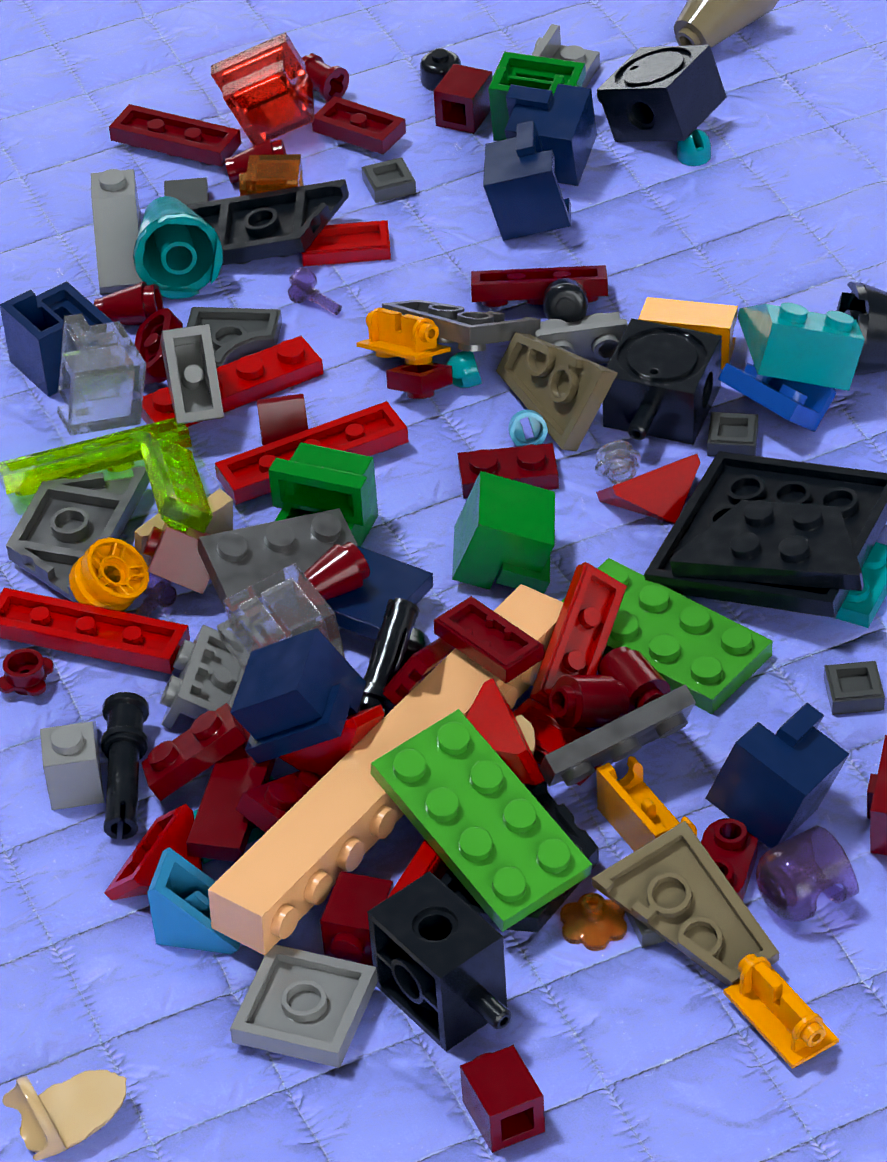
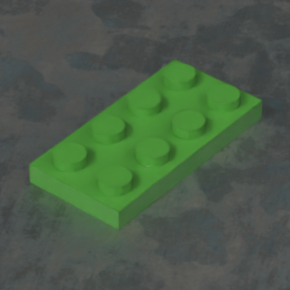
[562,558,773,714]
[371,709,592,932]

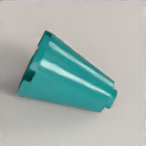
[133,196,223,299]

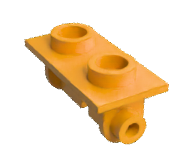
[356,307,451,365]
[723,954,839,1069]

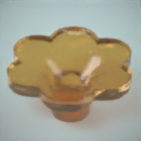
[560,893,627,951]

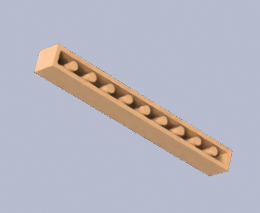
[208,584,564,956]

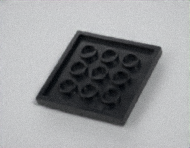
[644,451,887,618]

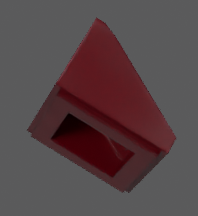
[256,394,308,446]

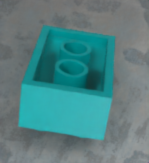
[737,302,865,391]

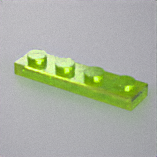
[0,418,192,496]
[140,432,213,533]

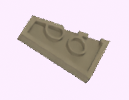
[496,332,618,452]
[591,821,779,987]

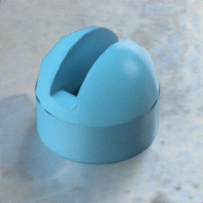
[508,410,548,447]

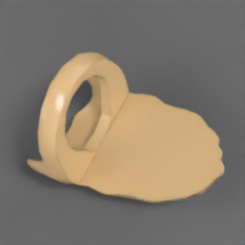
[2,1070,126,1161]

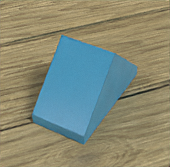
[147,847,241,954]

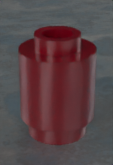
[598,646,671,714]
[549,675,630,728]

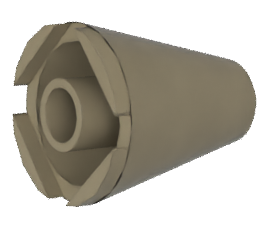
[674,0,779,48]

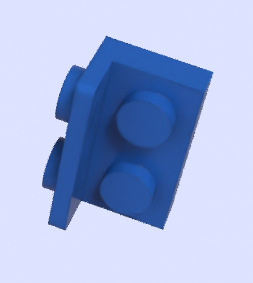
[718,363,836,432]

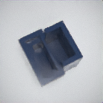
[505,84,597,186]
[483,120,571,241]
[0,281,118,397]
[230,628,366,764]
[705,702,849,851]

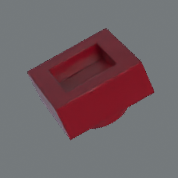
[386,362,453,399]

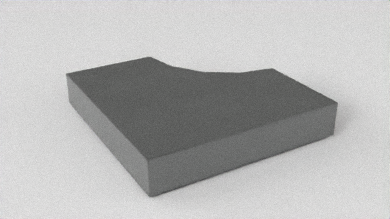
[187,307,282,368]

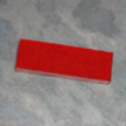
[530,562,627,709]

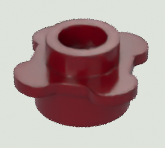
[0,648,54,696]

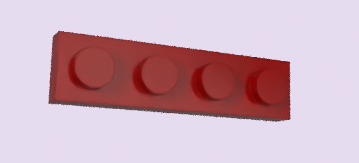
[136,336,324,439]
[215,401,409,505]
[0,588,190,674]

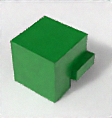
[488,51,586,141]
[268,442,378,547]
[452,471,555,594]

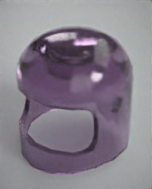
[756,825,859,922]

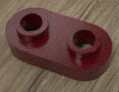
[130,308,183,384]
[701,818,758,901]

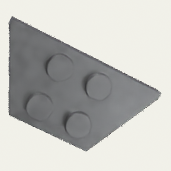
[6,466,150,603]

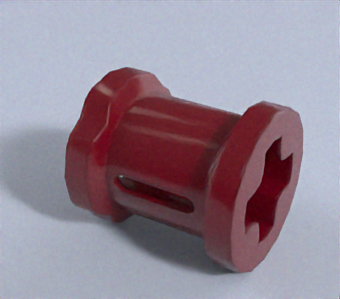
[294,53,349,102]

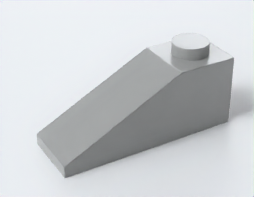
[91,169,143,295]

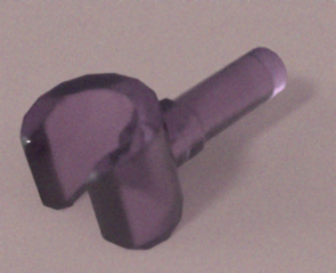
[288,267,342,315]
[135,573,177,617]

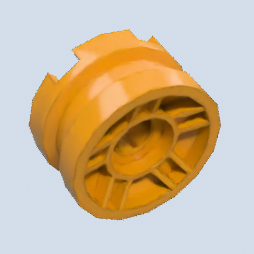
[69,537,149,612]

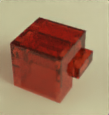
[211,32,314,146]

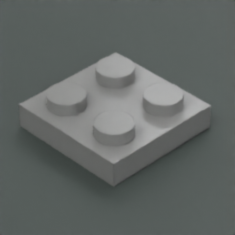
[230,944,378,1068]

